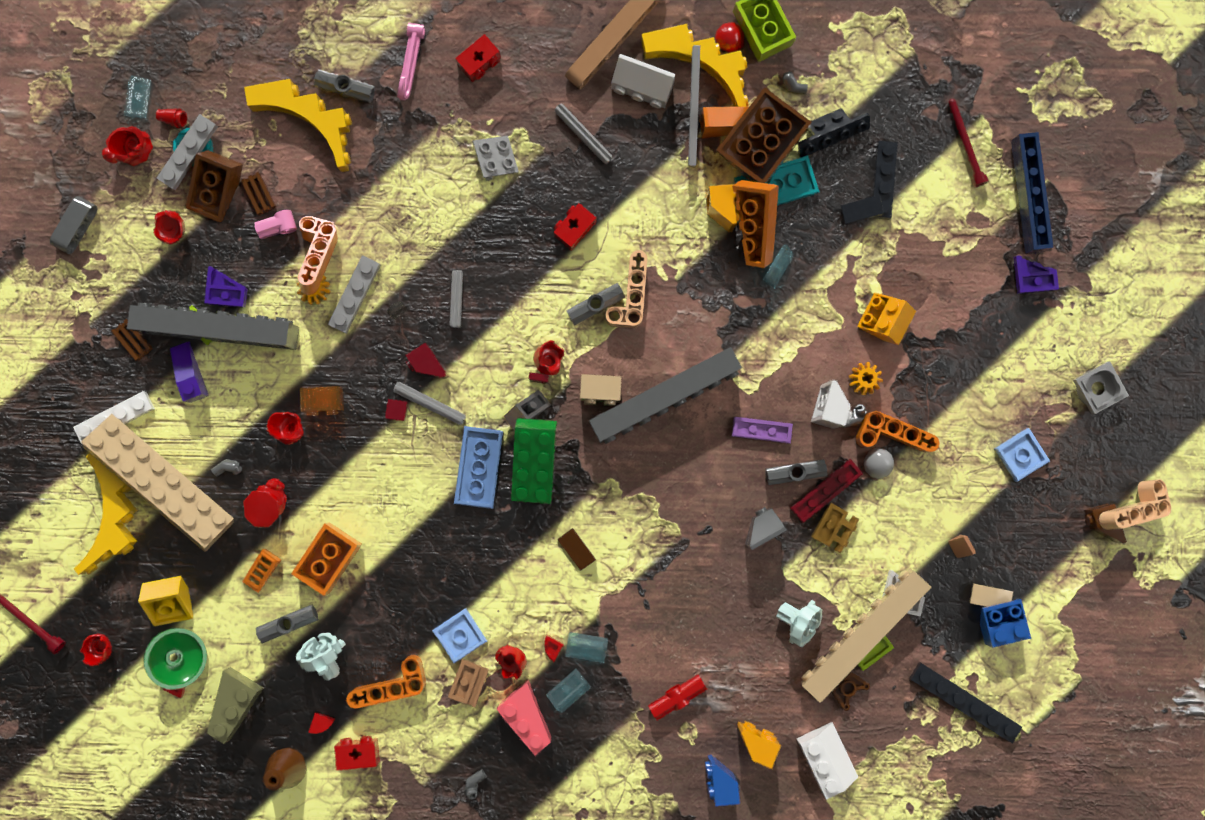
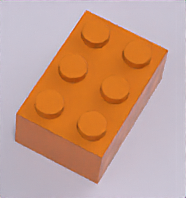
[291,523,362,596]

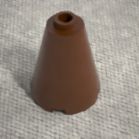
[264,748,307,790]

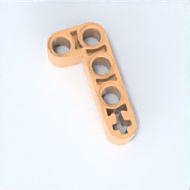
[605,250,647,328]
[1099,479,1171,530]

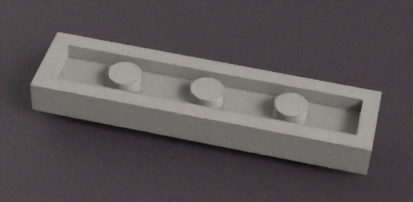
[157,114,218,190]
[328,255,381,334]

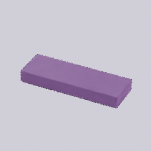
[732,417,793,443]

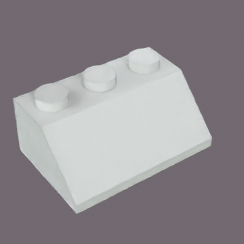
[611,54,675,108]
[811,380,852,429]
[797,722,858,800]

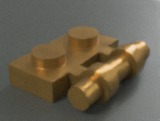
[811,503,859,553]

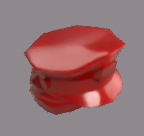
[102,126,153,166]
[243,478,287,527]

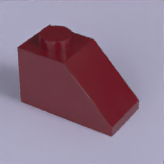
[405,343,449,379]

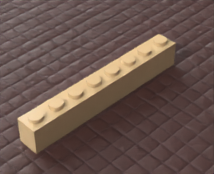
[801,569,931,703]

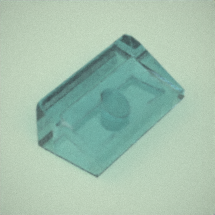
[124,75,151,118]
[763,244,794,287]
[565,632,608,663]
[546,669,591,713]

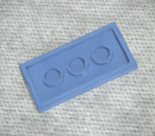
[454,426,504,509]

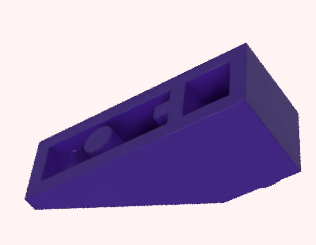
[170,342,209,403]

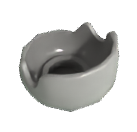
[864,447,894,479]

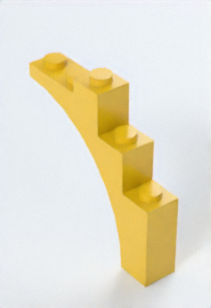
[641,24,749,107]
[244,79,352,172]
[74,453,138,575]

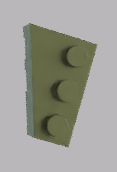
[207,667,263,744]

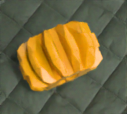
[297,276,331,305]
[848,362,883,395]

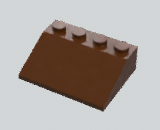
[716,87,812,184]

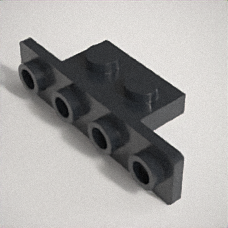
[798,108,870,158]

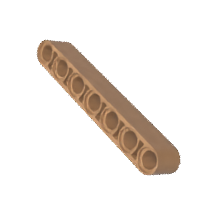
[565,0,660,89]

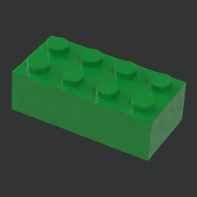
[511,418,557,504]

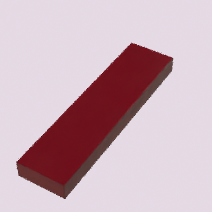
[790,459,863,523]

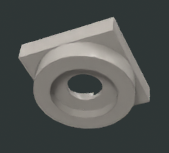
[1073,361,1129,414]

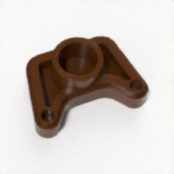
[831,672,870,711]

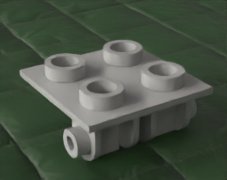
[472,136,519,181]

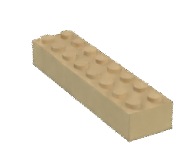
[81,414,234,552]

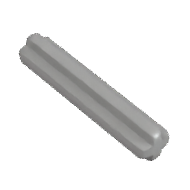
[450,270,463,328]

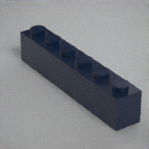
[1011,132,1053,254]

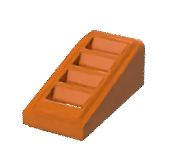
[242,549,282,593]

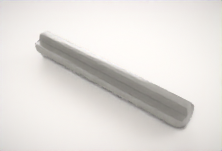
[555,104,612,164]
[394,382,466,425]

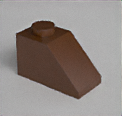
[1084,504,1127,543]

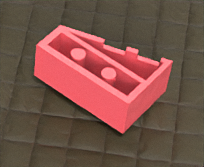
[496,679,551,755]

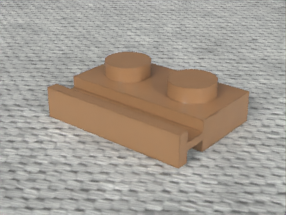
[448,659,489,707]

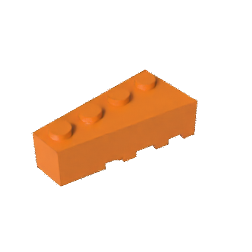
[732,180,779,268]

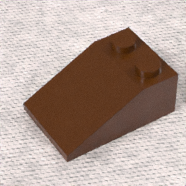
[186,150,243,222]

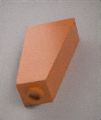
[700,107,749,138]

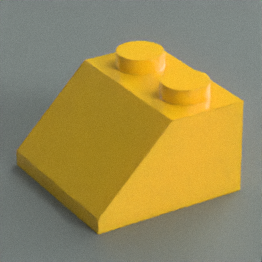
[138,576,193,626]

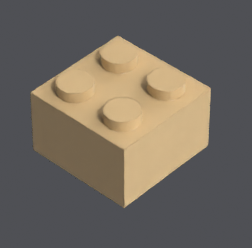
[580,374,621,406]

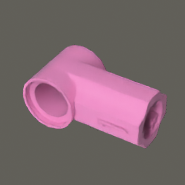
[255,210,297,239]

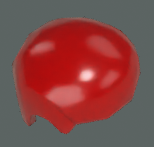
[715,22,745,53]
[80,633,112,666]

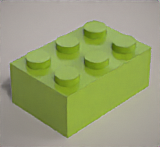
[733,0,796,62]

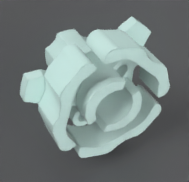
[776,600,823,647]
[296,633,346,680]

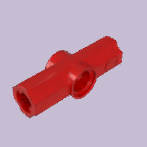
[648,674,707,721]

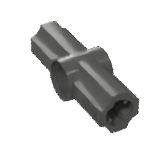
[314,70,375,103]
[566,283,626,326]
[765,459,827,485]
[256,604,319,644]

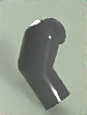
[782,71,808,94]
[843,404,866,428]
[211,459,242,477]
[465,769,487,800]

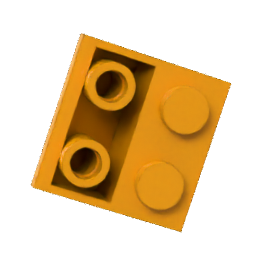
[706,184,739,232]
[857,292,916,345]
[737,721,781,769]

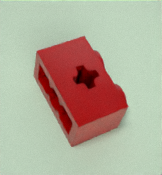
[455,34,501,82]
[553,203,597,251]
[334,736,380,771]

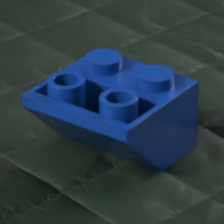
[980,599,1031,648]
[705,755,740,806]

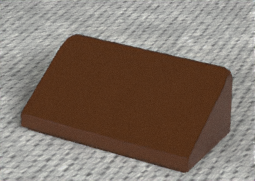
[557,528,596,571]

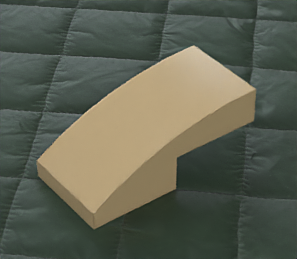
[970,583,1013,607]

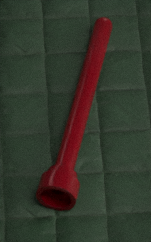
[948,99,989,188]
[0,594,66,654]

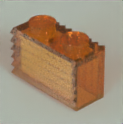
[300,386,344,416]

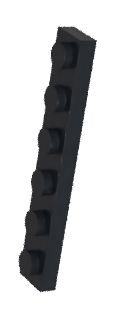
[909,662,1023,744]

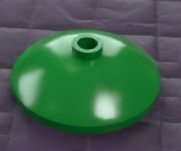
[143,628,207,689]

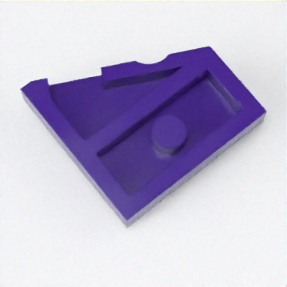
[1013,256,1059,294]
[204,266,247,308]

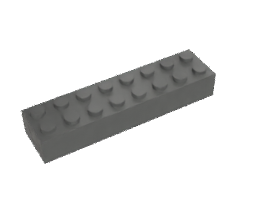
[127,303,299,350]
[589,347,742,444]

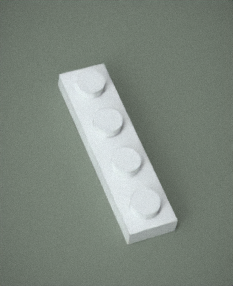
[73,391,155,444]

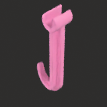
[397,23,425,101]

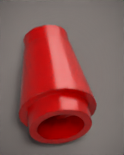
[156,108,188,128]

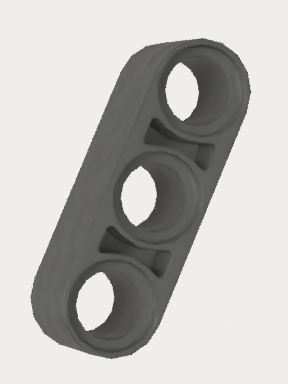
[50,196,98,254]

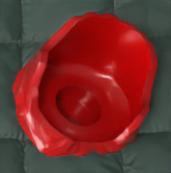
[153,210,185,245]
[533,340,564,375]
[267,412,304,445]
[495,645,527,680]

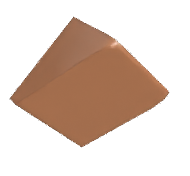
[948,535,976,558]

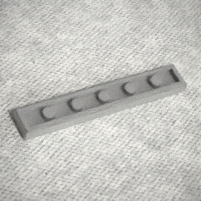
[688,45,700,167]

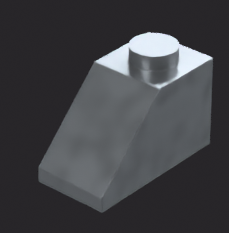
[504,390,551,430]

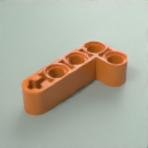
[298,216,338,295]
[855,411,940,452]
[347,655,426,708]

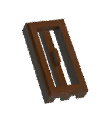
[241,172,276,215]
[112,319,153,361]

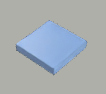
[994,428,1050,482]
[432,608,488,663]

